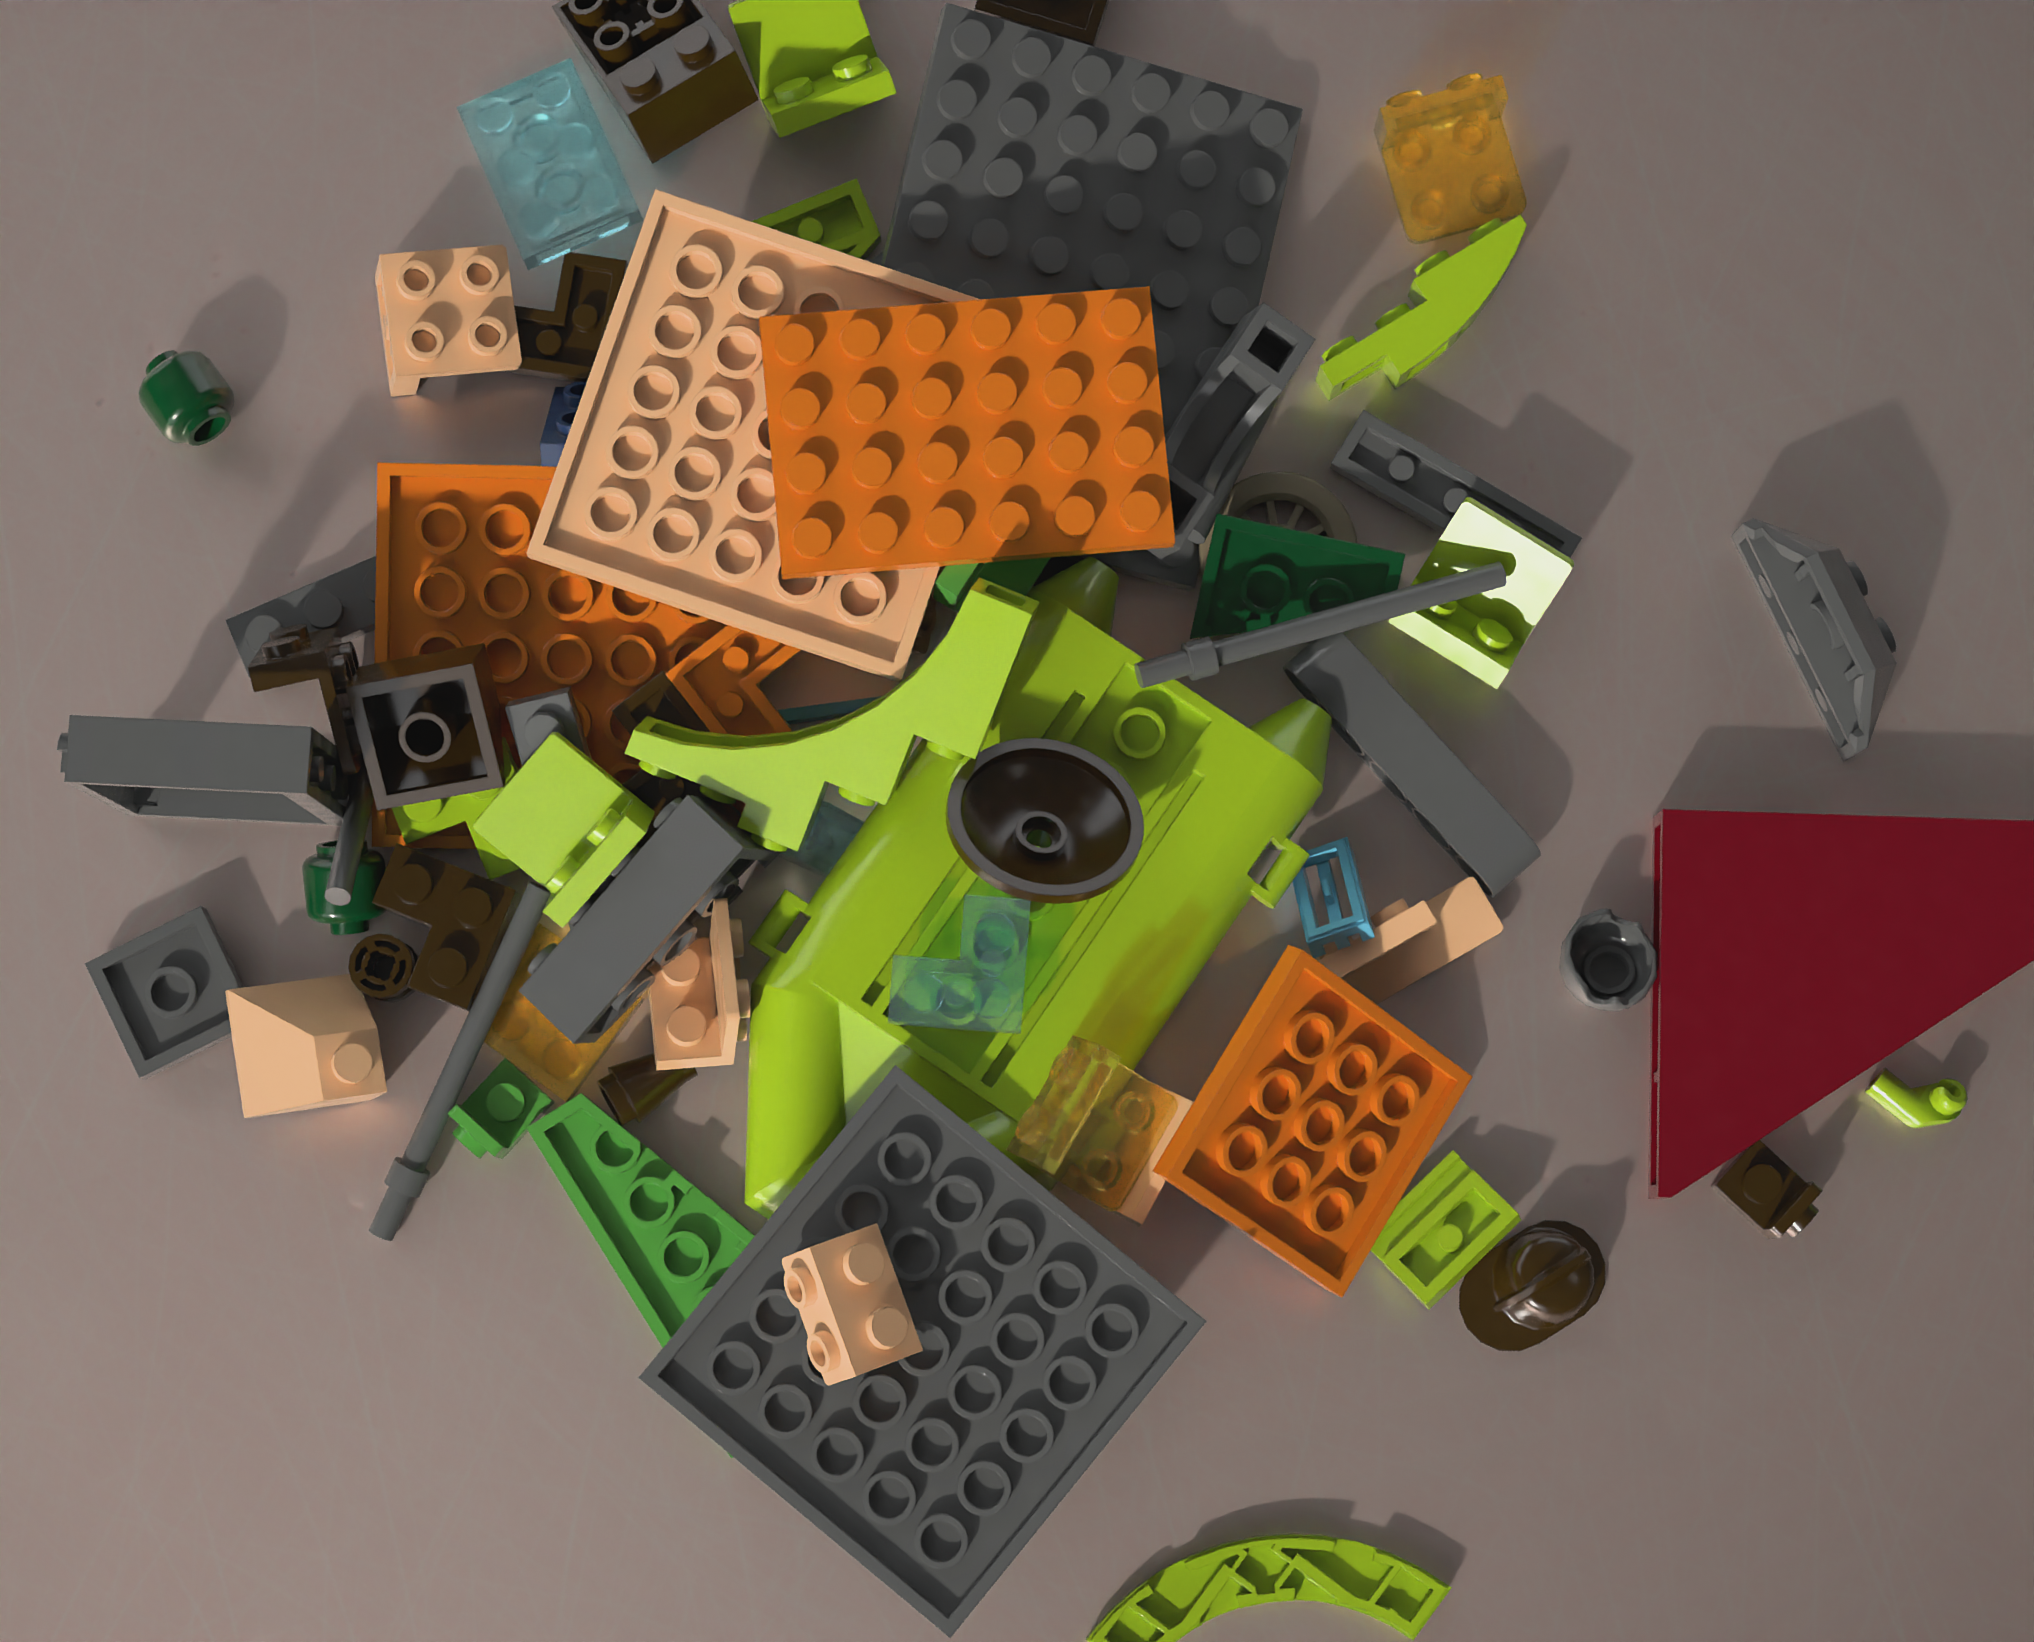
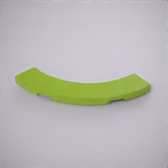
[1086,1533,1452,1642]

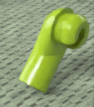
[1865,1068,1968,1128]

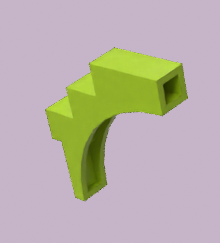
[625,577,1040,852]

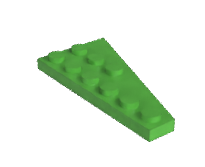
[527,1093,755,1458]

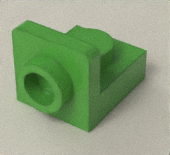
[448,1058,555,1159]

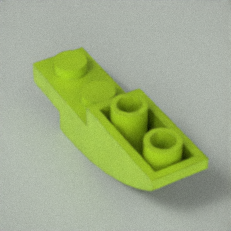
[1315,214,1527,401]

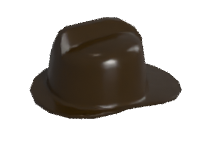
[1459,1220,1605,1351]

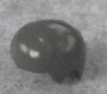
[1559,908,1658,1012]

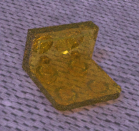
[1373,73,1527,245]
[1006,1035,1177,1211]

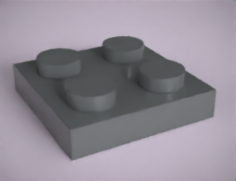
[85,906,244,1080]

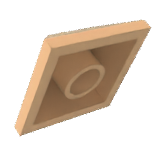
[225,974,387,1118]

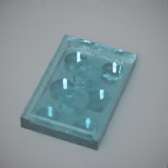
[457,58,643,270]

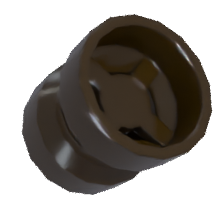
[348,933,419,1003]

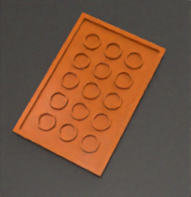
[759,286,1175,579]

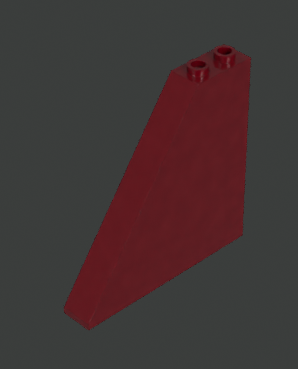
[1648,809,2034,1199]

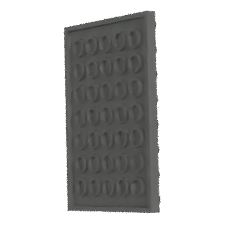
[881,3,1303,591]

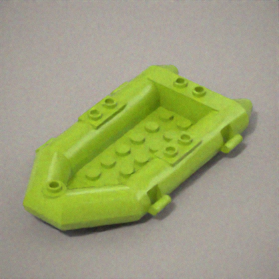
[744,557,1332,1220]

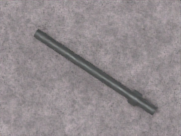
[1134,562,1507,688]
[369,881,551,1241]

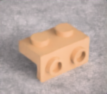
[782,1223,923,1385]

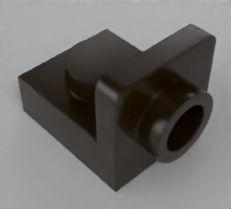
[1711,1140,1823,1239]

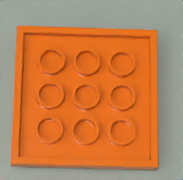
[1152,945,1473,1298]

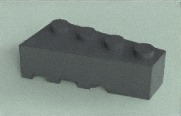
[518,795,781,1044]

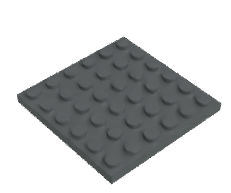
[639,1065,1206,1638]

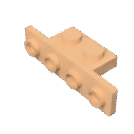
[1319,877,1503,1005]

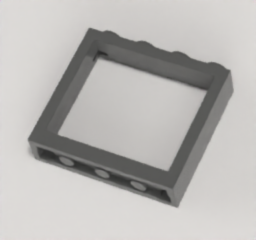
[57,715,353,826]

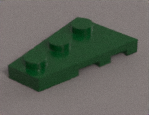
[1190,513,1406,639]

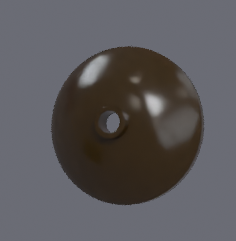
[945,738,1144,904]

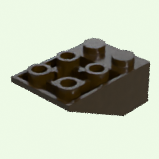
[552,0,759,164]

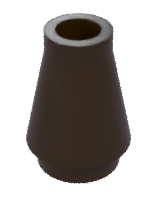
[597,1053,698,1126]

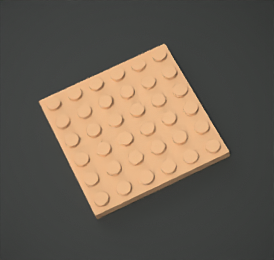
[527,189,980,683]

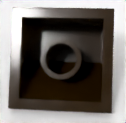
[345,643,505,810]

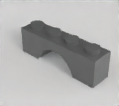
[1147,302,1316,559]

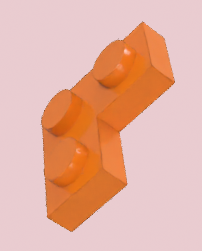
[665,625,802,736]

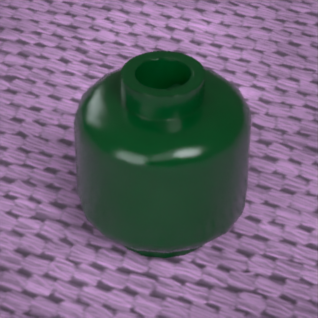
[139,350,234,446]
[302,840,387,935]

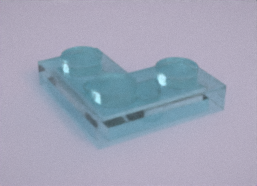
[888,894,1031,1034]

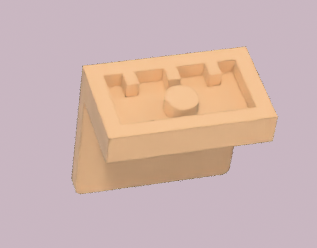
[375,245,522,397]
[648,898,750,1070]

